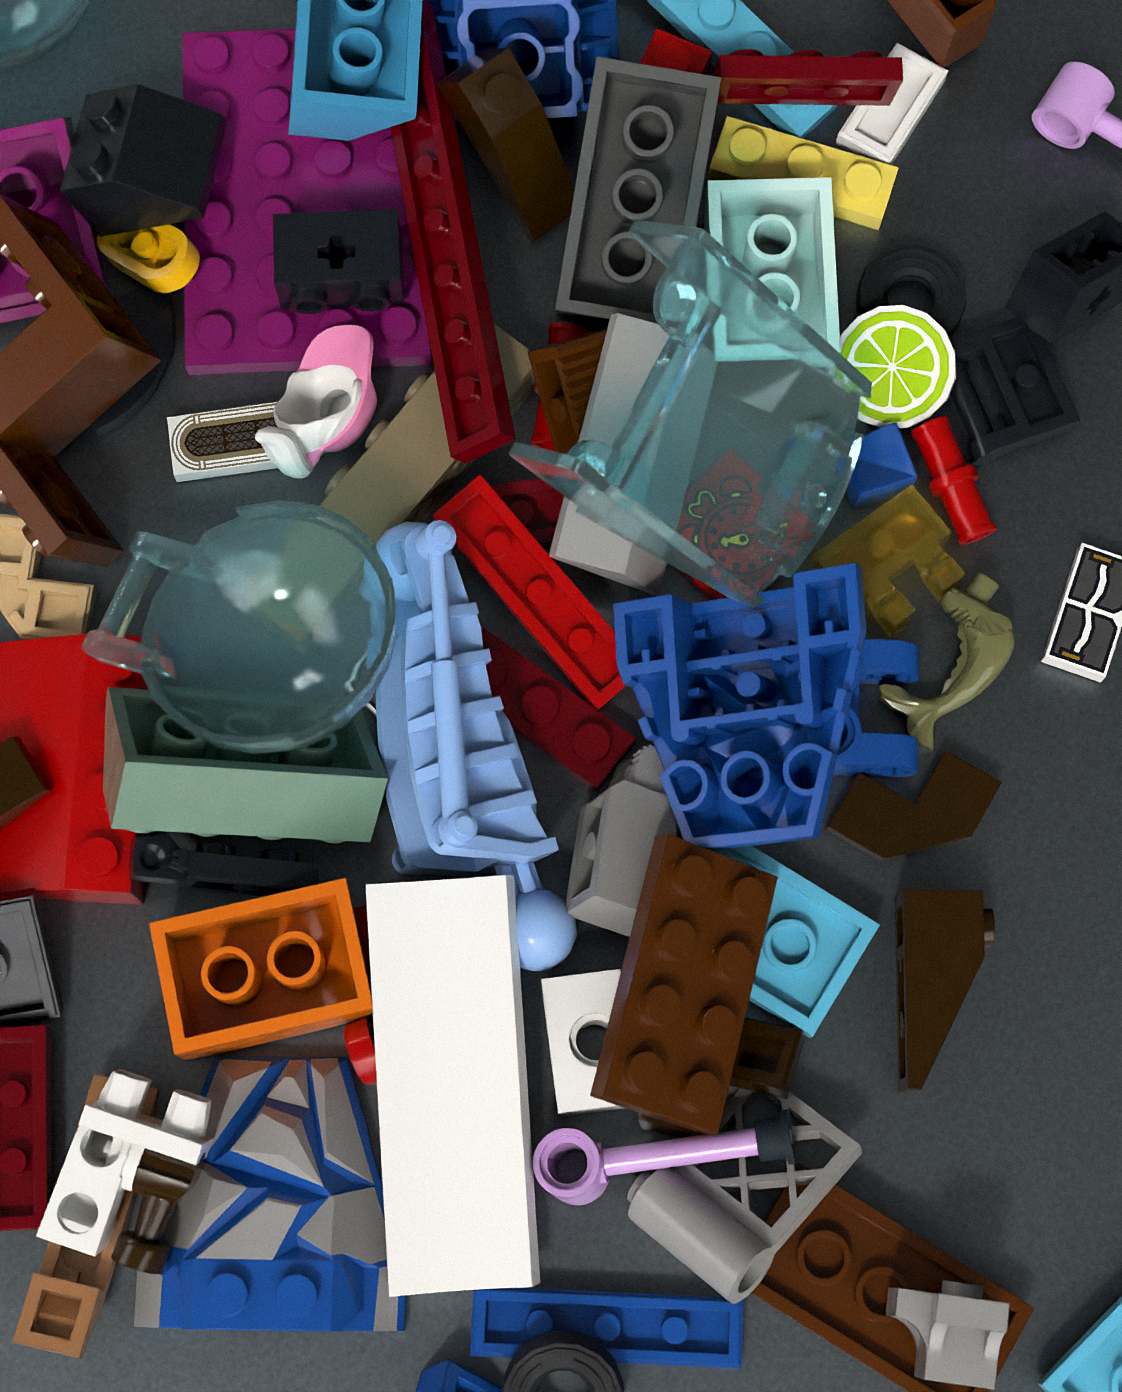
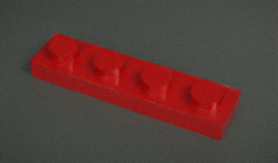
[431,475,626,710]

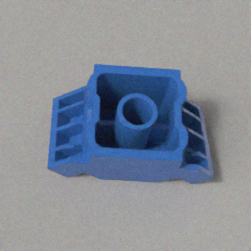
[426,0,620,120]

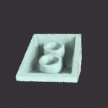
[703,177,841,362]

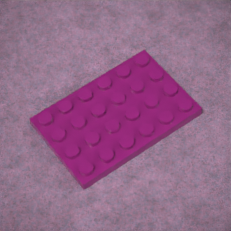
[182,29,432,375]

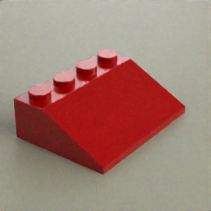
[0,634,165,905]

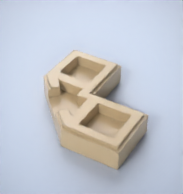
[0,514,98,640]

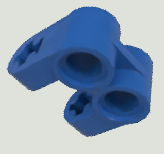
[833,639,920,778]

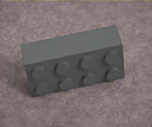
[555,57,722,329]

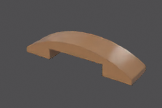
[12,1074,160,1359]

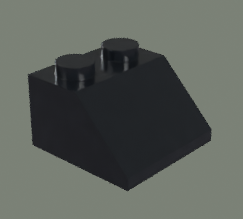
[60,84,227,237]

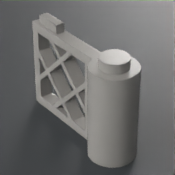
[627,1086,862,1304]

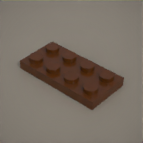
[590,834,778,1135]
[751,1163,1035,1392]

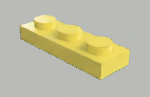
[708,116,899,230]

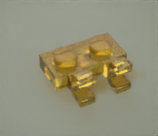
[811,485,965,639]

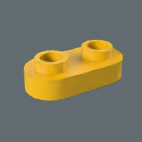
[97,224,200,293]

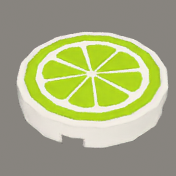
[832,305,956,428]

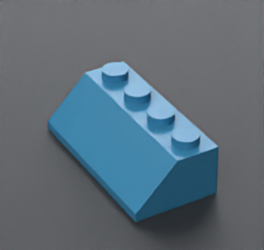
[288,0,422,141]

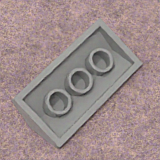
[548,313,718,595]

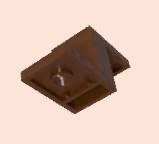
[0,194,162,567]

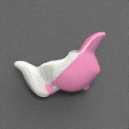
[255,325,378,479]

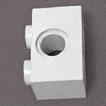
[541,969,624,1117]

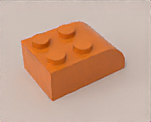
[149,878,373,1061]

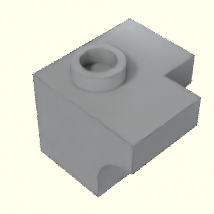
[886,1280,1009,1390]

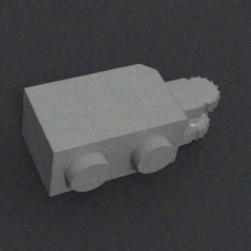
[565,744,682,937]

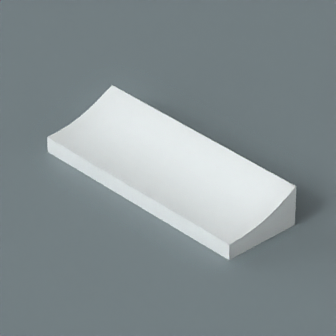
[366,875,540,1297]

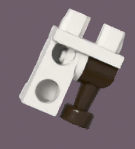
[36,1069,213,1274]

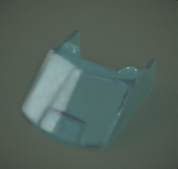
[509,220,872,607]

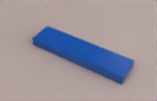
[470,1288,743,1369]

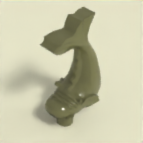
[878,573,1014,753]

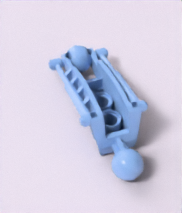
[372,520,577,971]

